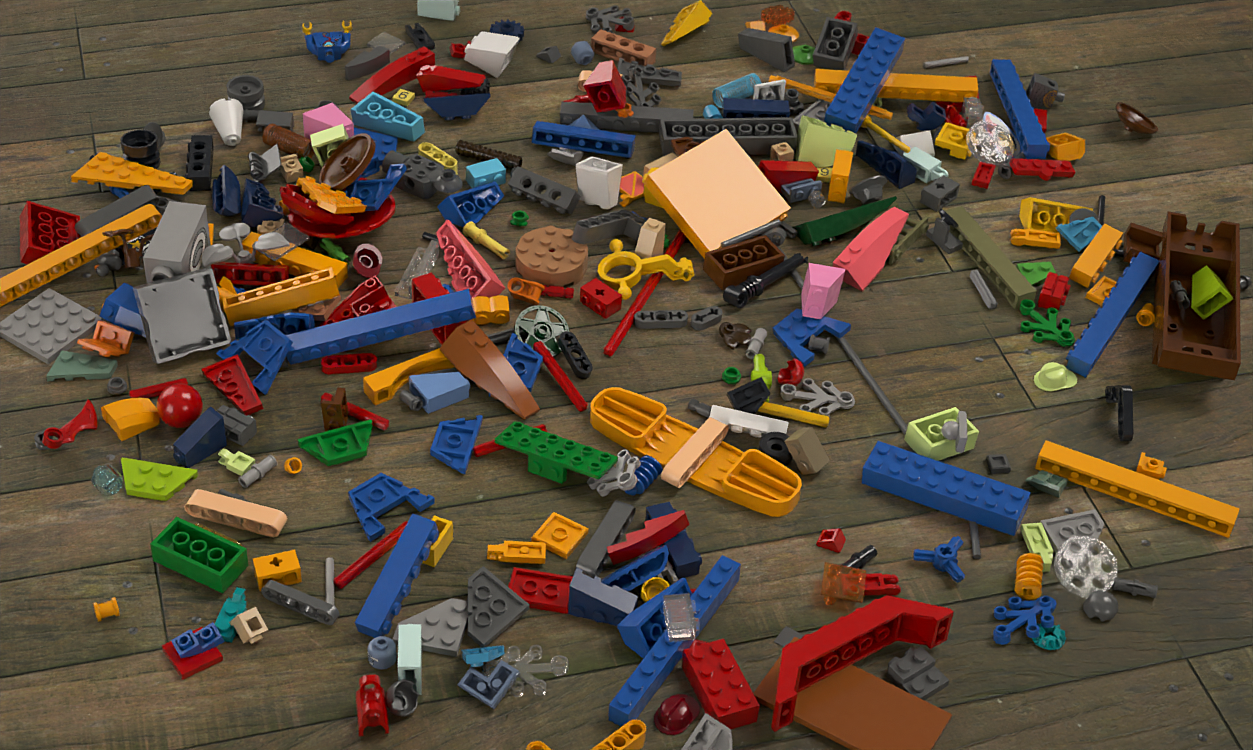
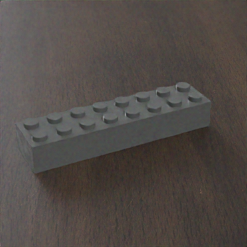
[659,118,798,156]

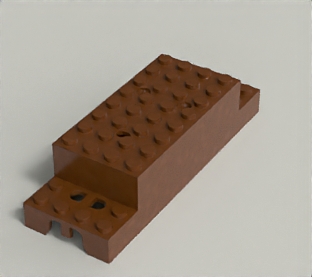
[1152,211,1241,380]

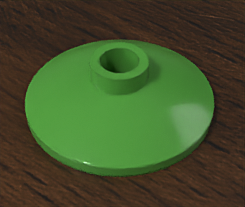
[793,45,815,64]

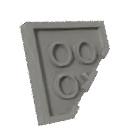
[1040,509,1104,571]
[392,598,468,657]

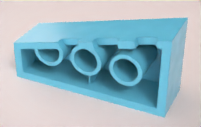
[350,92,425,141]

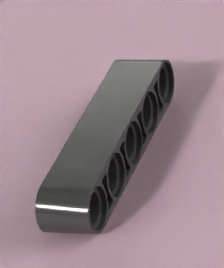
[74,185,160,237]
[575,500,636,579]

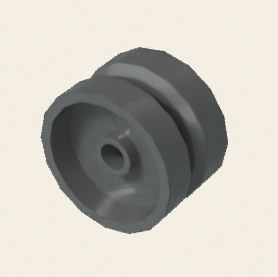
[226,75,265,110]

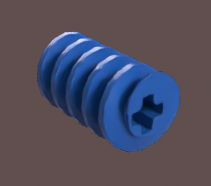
[625,455,663,495]

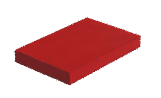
[508,567,573,614]

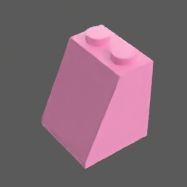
[303,103,354,144]
[801,263,845,319]

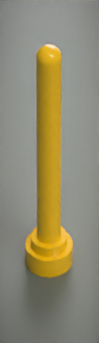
[861,115,910,153]

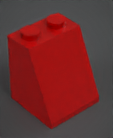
[583,60,626,113]

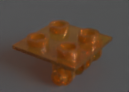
[821,562,866,605]

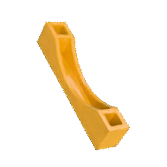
[363,348,454,406]

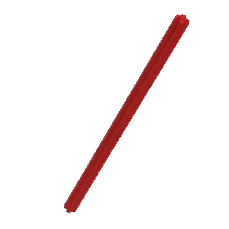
[604,229,687,356]

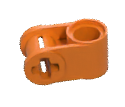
[507,277,545,305]

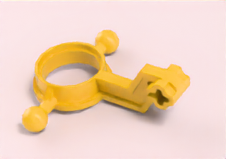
[598,239,695,300]

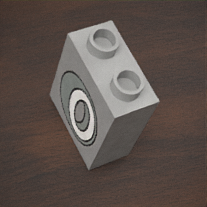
[143,201,211,283]

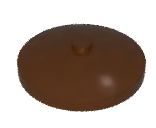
[319,133,376,191]

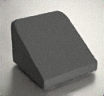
[536,46,561,63]

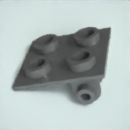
[248,144,282,183]

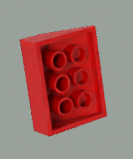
[20,201,81,265]

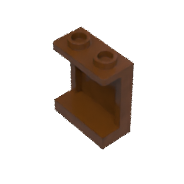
[1123,223,1163,263]

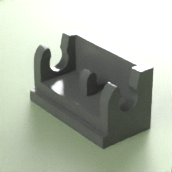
[256,110,294,132]

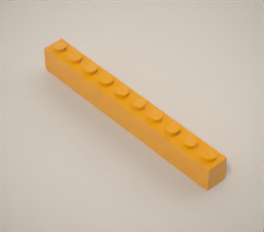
[814,69,978,103]
[1035,440,1240,538]

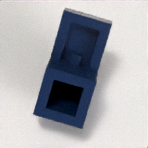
[907,102,946,131]

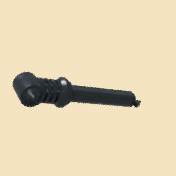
[723,253,809,308]

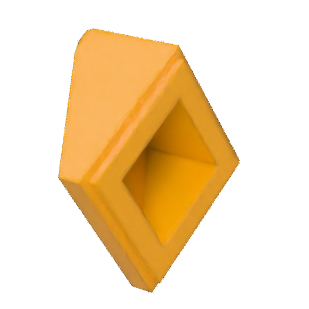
[745,20,766,31]

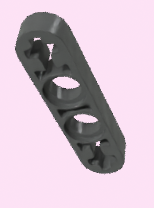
[261,580,340,625]

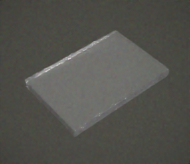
[252,223,309,261]

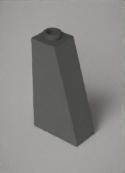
[738,28,795,72]

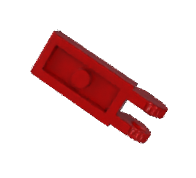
[839,573,901,596]

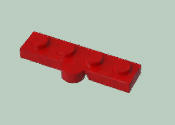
[1009,158,1076,181]

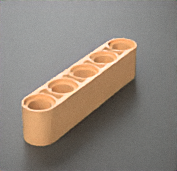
[661,417,729,488]
[184,489,287,537]

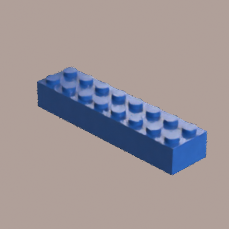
[824,27,905,134]
[862,441,1031,536]

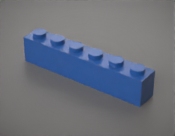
[532,121,636,158]
[355,513,439,638]

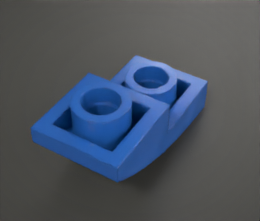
[171,622,225,658]

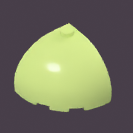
[795,115,857,167]

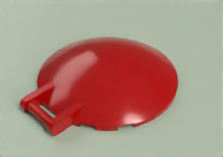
[288,177,396,239]

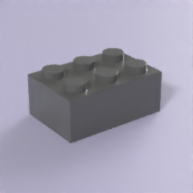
[813,17,858,70]

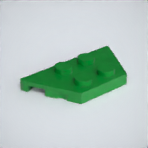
[298,419,372,466]

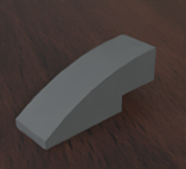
[345,45,390,80]

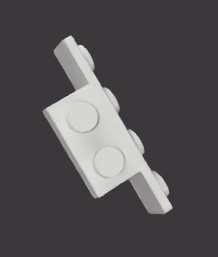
[709,405,788,438]

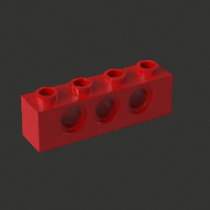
[211,262,289,286]

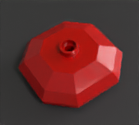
[279,184,354,226]

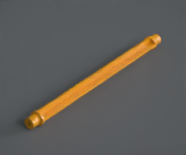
[769,75,893,120]

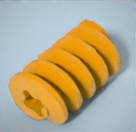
[1014,553,1044,601]

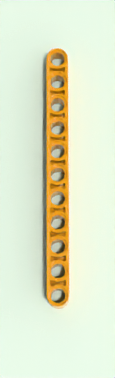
[0,204,162,307]

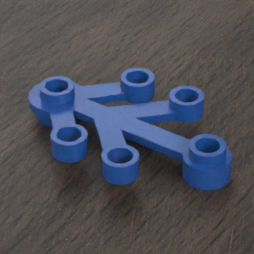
[993,596,1056,644]

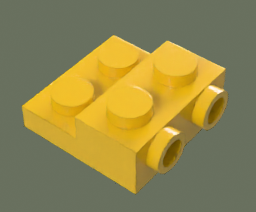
[935,122,978,160]

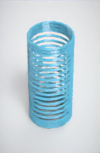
[712,73,761,108]

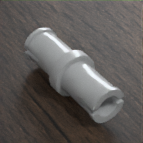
[746,328,767,359]
[238,455,277,488]

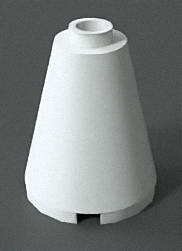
[209,98,243,146]

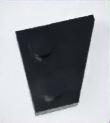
[727,377,771,414]

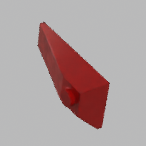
[416,65,486,92]

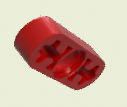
[321,353,377,374]

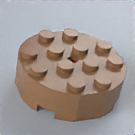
[515,226,588,287]

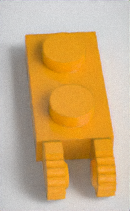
[1010,228,1061,249]

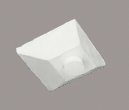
[753,79,786,100]

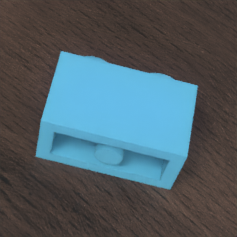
[466,158,506,188]

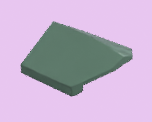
[1025,470,1068,498]

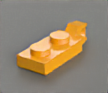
[487,541,546,564]

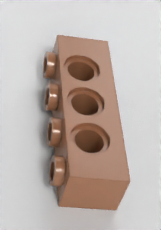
[591,29,656,66]

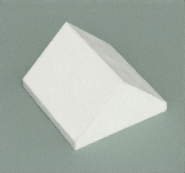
[891,130,935,157]

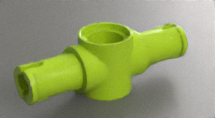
[751,354,772,402]

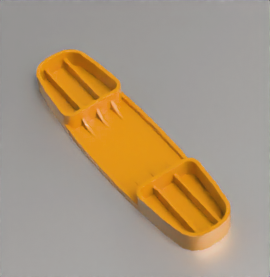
[590,387,802,517]

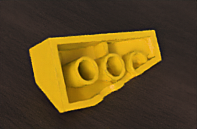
[661,0,713,46]
[1019,197,1093,232]

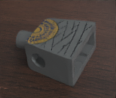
[1026,73,1065,109]

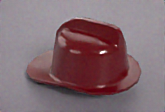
[353,244,382,278]
[654,694,700,735]

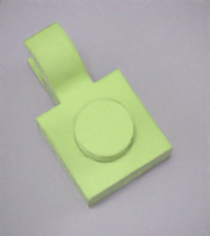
[218,448,255,476]

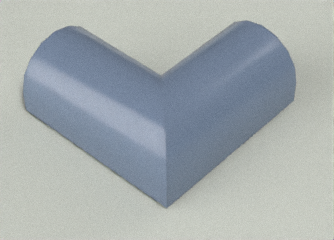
[458,660,520,709]

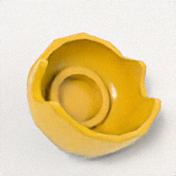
[641,577,670,603]

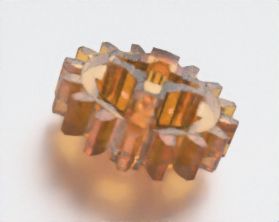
[761,5,794,26]

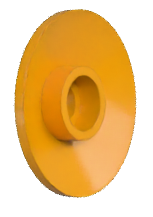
[768,25,799,43]

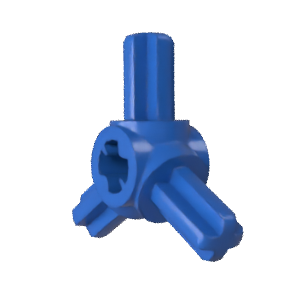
[913,536,965,583]

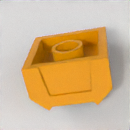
[1046,133,1085,161]
[101,398,160,441]

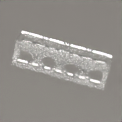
[395,240,439,299]

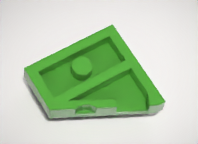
[1016,262,1056,286]

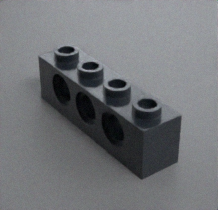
[185,135,214,191]

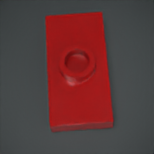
[971,161,996,189]

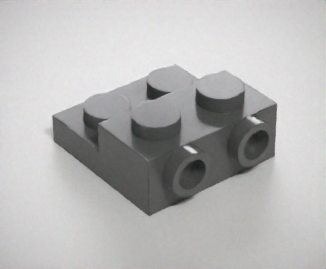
[886,646,949,700]

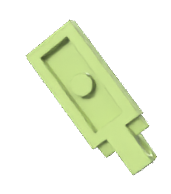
[1020,523,1054,572]

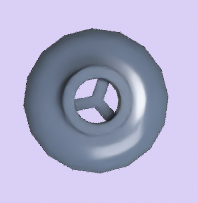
[571,41,594,65]
[368,636,397,669]

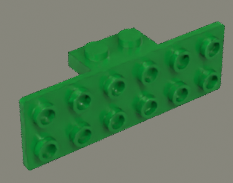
[495,421,618,484]

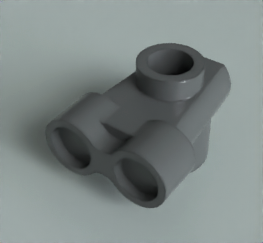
[784,89,805,115]

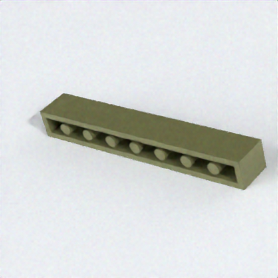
[944,206,1037,309]

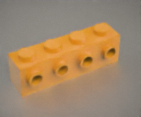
[1069,223,1123,288]

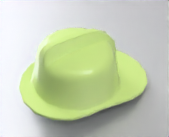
[1034,362,1077,391]

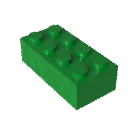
[150,516,249,593]

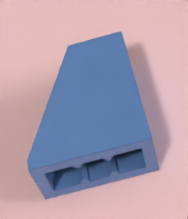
[409,372,470,414]

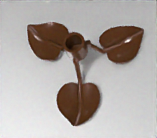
[102,229,154,268]

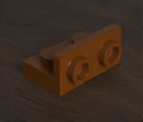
[321,387,349,431]

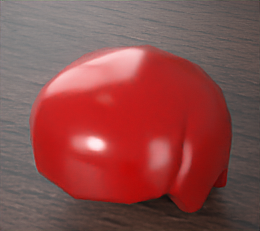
[778,358,804,386]

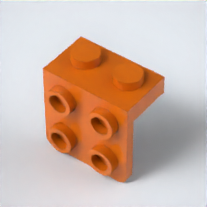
[77,320,135,357]

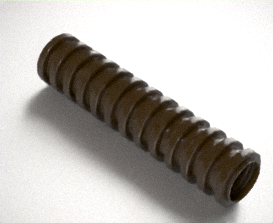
[455,140,523,170]

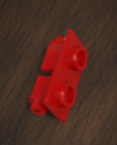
[944,105,967,128]

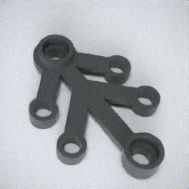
[586,5,635,34]
[621,66,662,107]

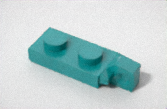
[215,587,247,643]

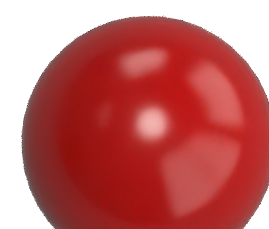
[157,383,203,428]

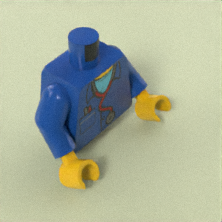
[302,21,352,63]

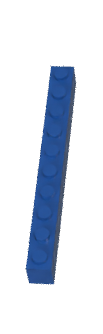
[990,60,1050,159]
[1066,252,1160,378]
[286,289,476,365]
[609,555,741,727]

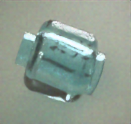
[91,465,123,495]

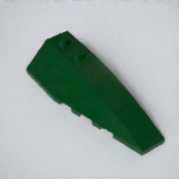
[792,196,897,246]

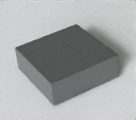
[986,454,1011,474]

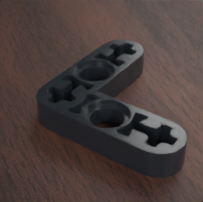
[1105,385,1134,441]

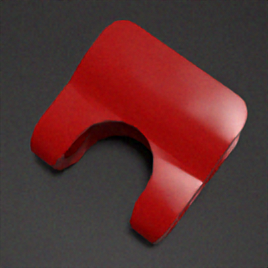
[356,675,389,737]

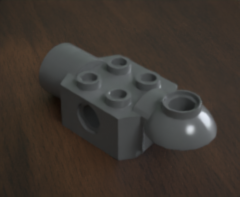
[382,150,462,200]

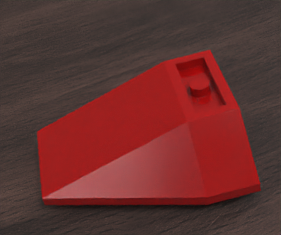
[320,275,397,326]

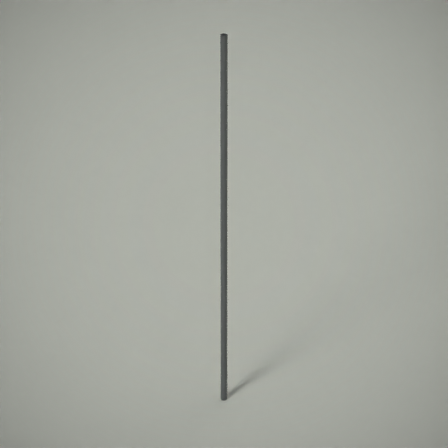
[777,246,908,435]

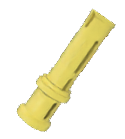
[462,221,510,260]

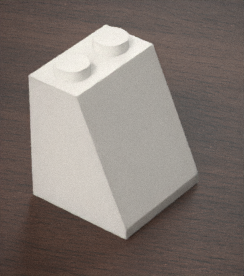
[464,31,520,78]
[576,156,623,209]

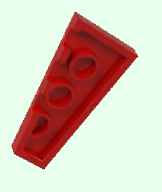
[201,354,264,416]

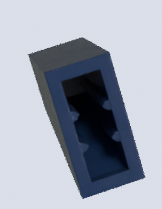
[173,407,227,468]

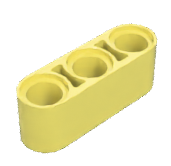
[418,142,458,175]

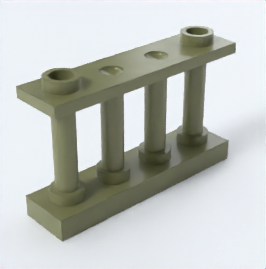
[857,201,929,265]

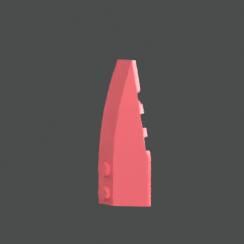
[833,207,909,292]
[436,219,505,298]

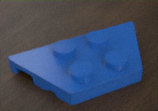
[489,333,543,396]
[430,415,483,474]

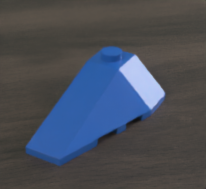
[437,181,504,227]
[99,283,146,338]
[234,312,315,339]
[617,578,692,659]

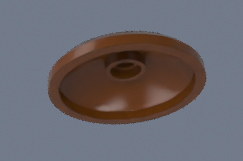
[1115,102,1158,134]

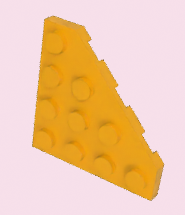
[296,176,366,214]

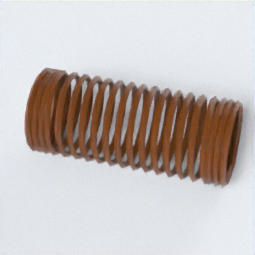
[262,123,315,159]

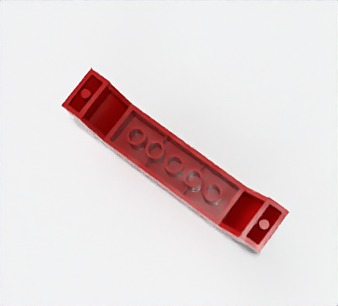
[771,595,954,732]

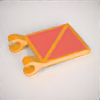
[619,171,645,207]

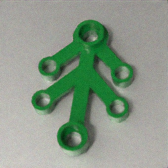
[1019,299,1075,347]

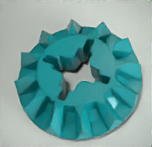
[1032,623,1066,650]

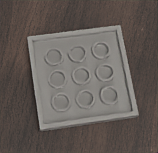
[0,288,104,364]

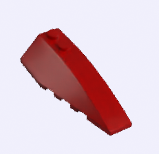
[349,46,435,104]

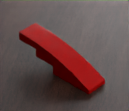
[607,510,690,565]

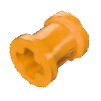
[93,597,120,622]

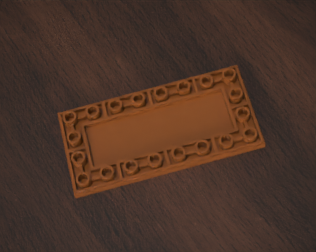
[753,636,952,750]

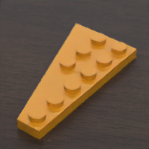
[71,152,193,195]

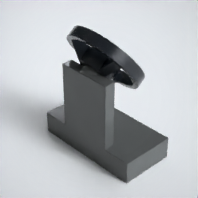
[926,209,963,254]

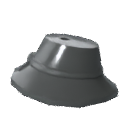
[848,176,888,205]

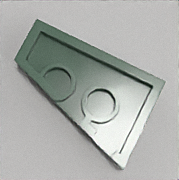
[46,350,118,382]

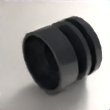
[120,129,161,169]

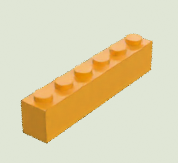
[242,232,348,288]
[222,267,340,326]

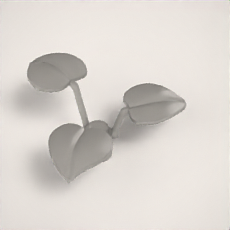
[202,223,290,268]

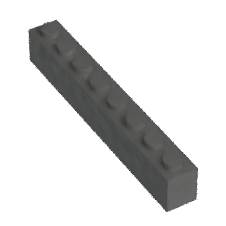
[560,101,693,133]

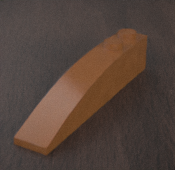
[440,320,540,420]

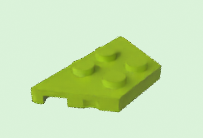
[121,457,198,501]

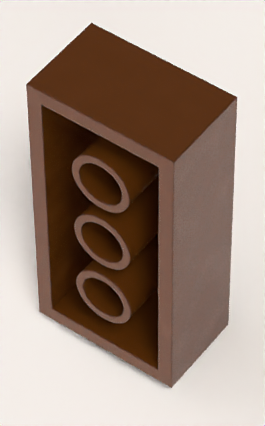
[703,235,785,290]

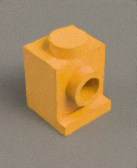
[1136,452,1167,480]

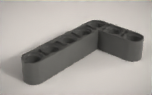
[572,210,647,244]

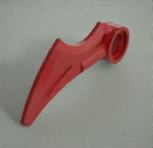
[42,399,97,449]

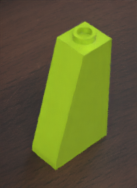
[1191,265,1233,320]

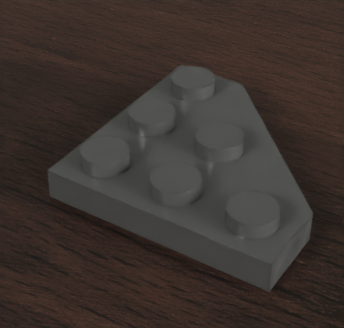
[468,566,529,647]

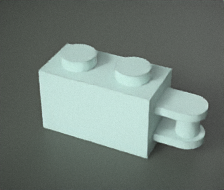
[902,147,949,183]

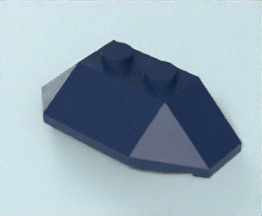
[422,93,491,120]

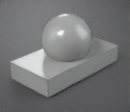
[941,411,968,453]

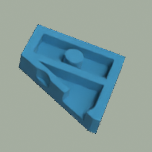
[1055,217,1102,252]
[462,645,505,667]

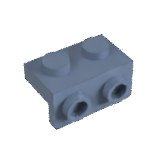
[781,178,822,203]

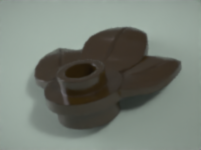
[719,322,752,350]

